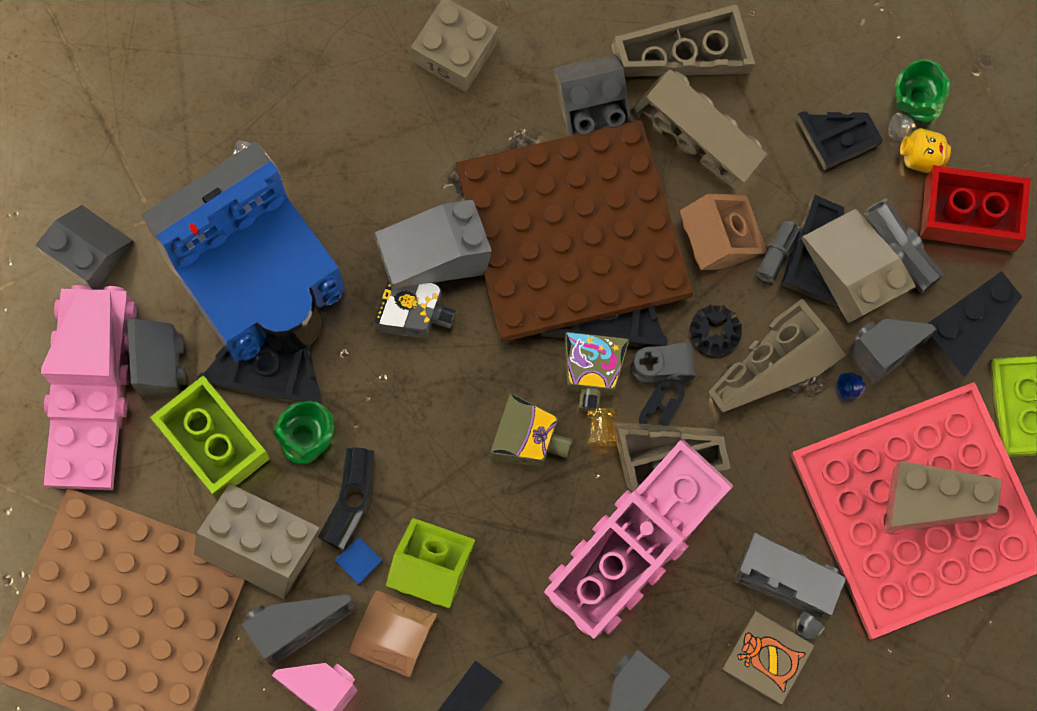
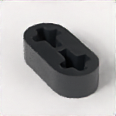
[638,379,685,426]

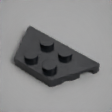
[541,306,668,347]
[197,327,323,405]

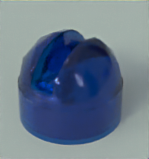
[837,372,866,399]

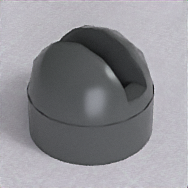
[796,610,826,640]

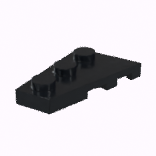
[781,195,844,309]

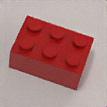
[920,165,1031,252]

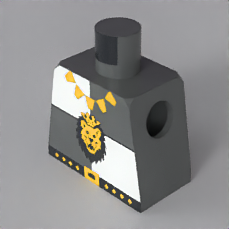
[374,280,456,338]

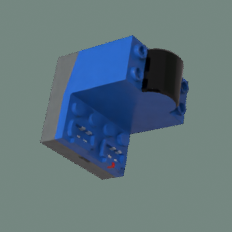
[141,141,346,362]

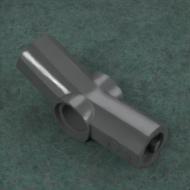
[863,199,944,293]

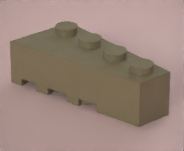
[611,4,755,77]

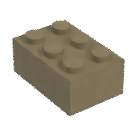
[194,483,320,599]

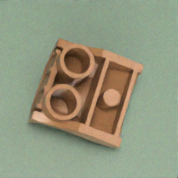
[348,590,438,678]

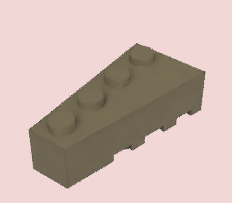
[630,69,767,188]

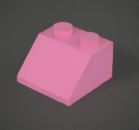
[272,663,358,711]

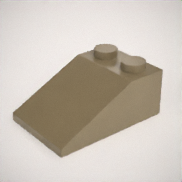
[801,209,916,323]

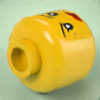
[900,128,951,174]

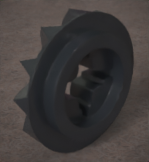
[690,304,742,356]

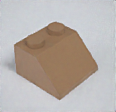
[680,194,767,270]

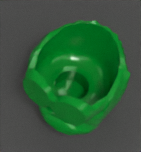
[895,59,950,122]
[273,400,335,464]

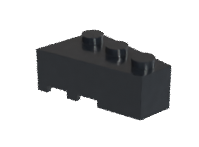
[924,271,1022,388]

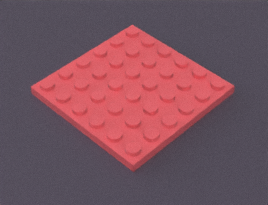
[791,382,1037,640]

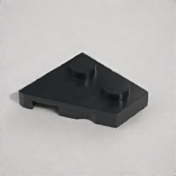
[796,111,883,170]

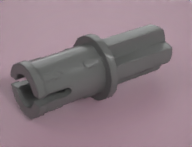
[756,221,800,283]

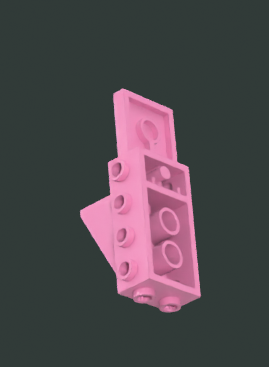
[41,285,137,490]
[544,439,734,639]

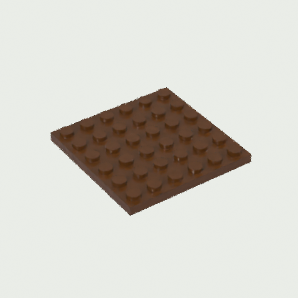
[456,120,693,342]

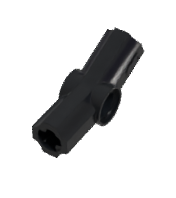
[318,447,375,551]

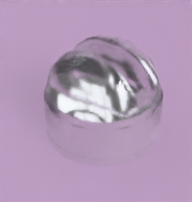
[888,113,916,140]

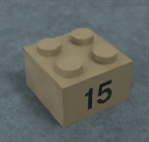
[411,0,499,92]

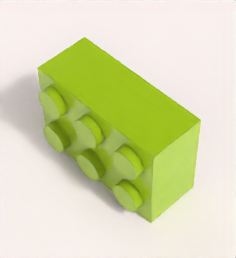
[150,376,270,501]

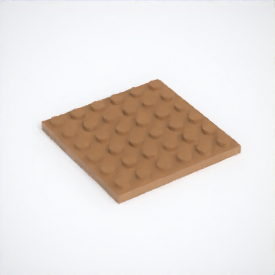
[0,489,247,711]

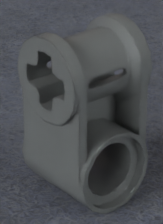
[631,343,696,383]

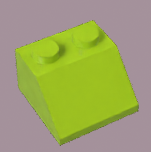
[386,518,475,608]

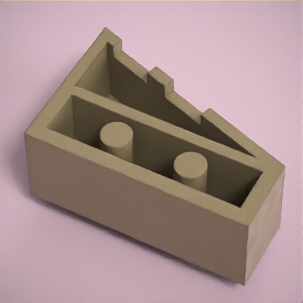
[612,422,731,492]
[884,461,1002,534]

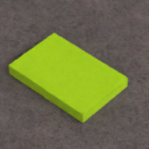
[989,356,1037,457]

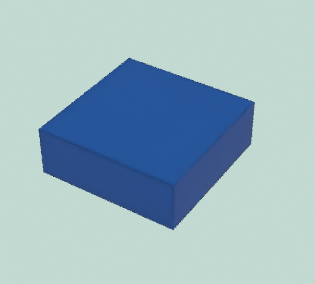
[335,537,383,585]

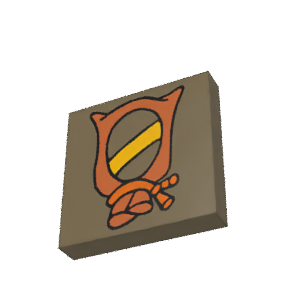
[721,611,815,706]

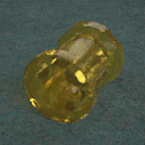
[587,408,617,447]

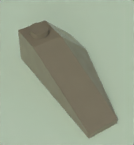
[708,299,846,412]

